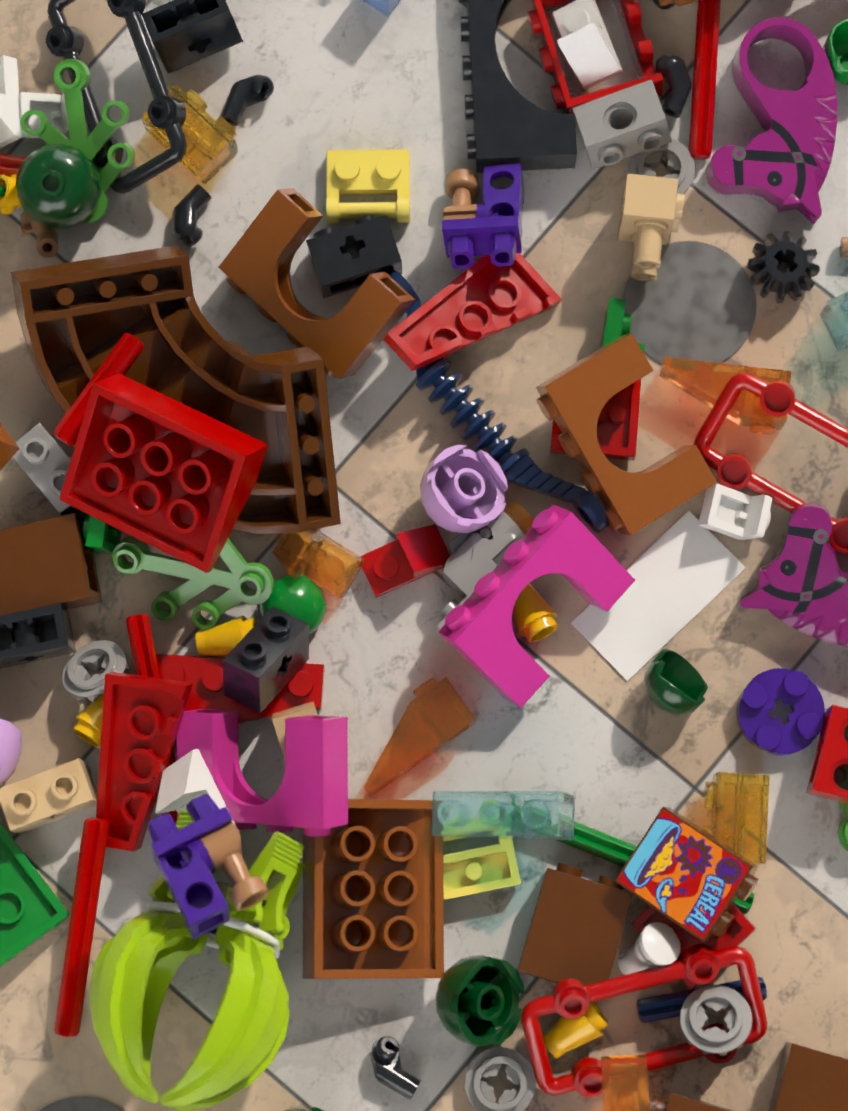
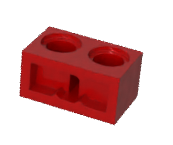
[806,705,848,804]

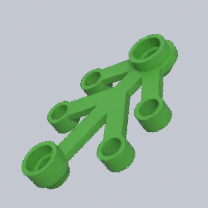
[20,59,135,223]
[112,536,274,630]

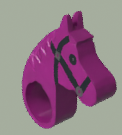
[706,17,838,224]
[740,502,848,647]

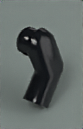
[655,54,692,118]
[220,75,274,126]
[172,184,212,246]
[371,1036,421,1100]

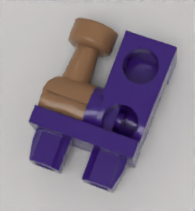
[442,163,524,269]
[148,793,269,940]

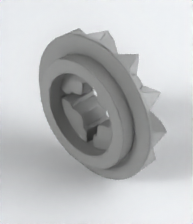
[629,138,695,194]
[62,640,130,702]
[680,985,752,1056]
[465,1047,536,1111]

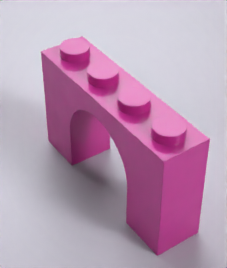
[438,505,635,708]
[177,709,348,836]

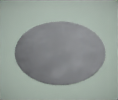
[623,241,756,370]

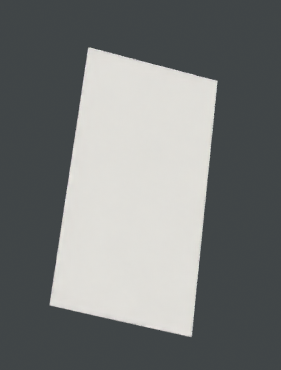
[571,511,746,681]

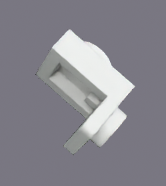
[19,92,70,138]
[698,483,772,540]

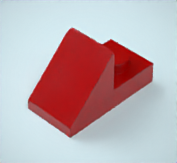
[358,524,450,598]

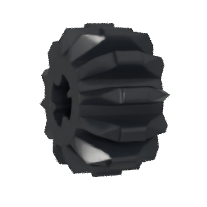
[747,230,820,304]

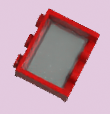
[527,0,664,114]

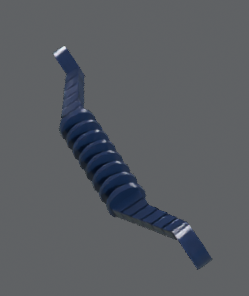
[388,270,609,533]

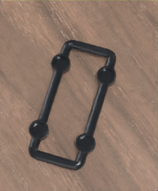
[46,0,187,194]

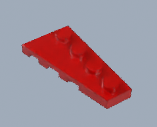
[384,253,562,371]
[156,654,325,724]
[96,672,193,852]

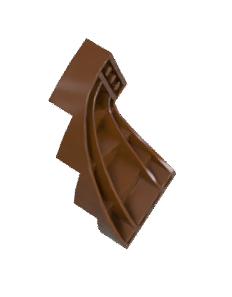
[11,245,341,534]

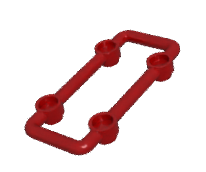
[693,373,848,554]
[521,944,767,1098]

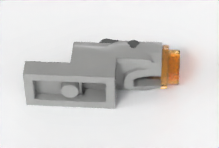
[436,501,534,644]

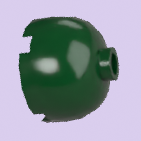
[16,144,102,229]
[435,955,524,1047]

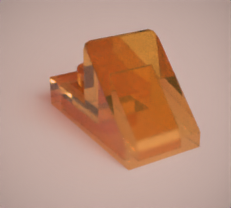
[272,529,365,598]

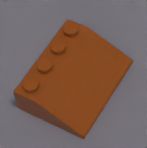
[303,799,444,979]

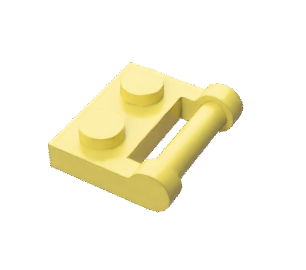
[326,149,410,224]
[443,808,522,901]

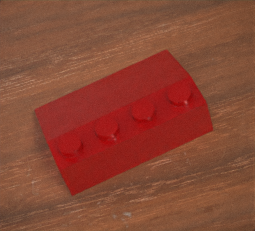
[59,373,268,573]

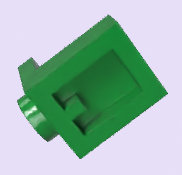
[601,297,645,353]
[80,511,122,555]

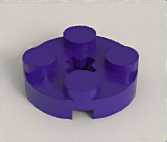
[736,668,825,756]

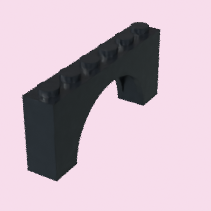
[459,0,577,173]

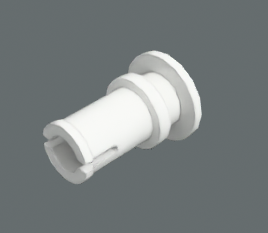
[618,922,680,975]

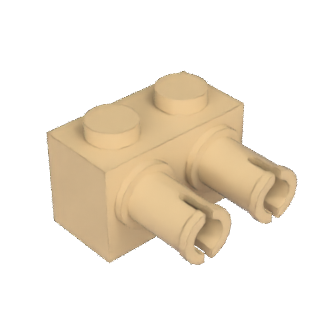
[617,174,685,281]

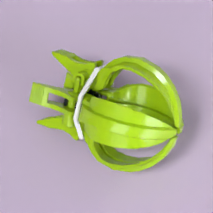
[89,810,305,1110]

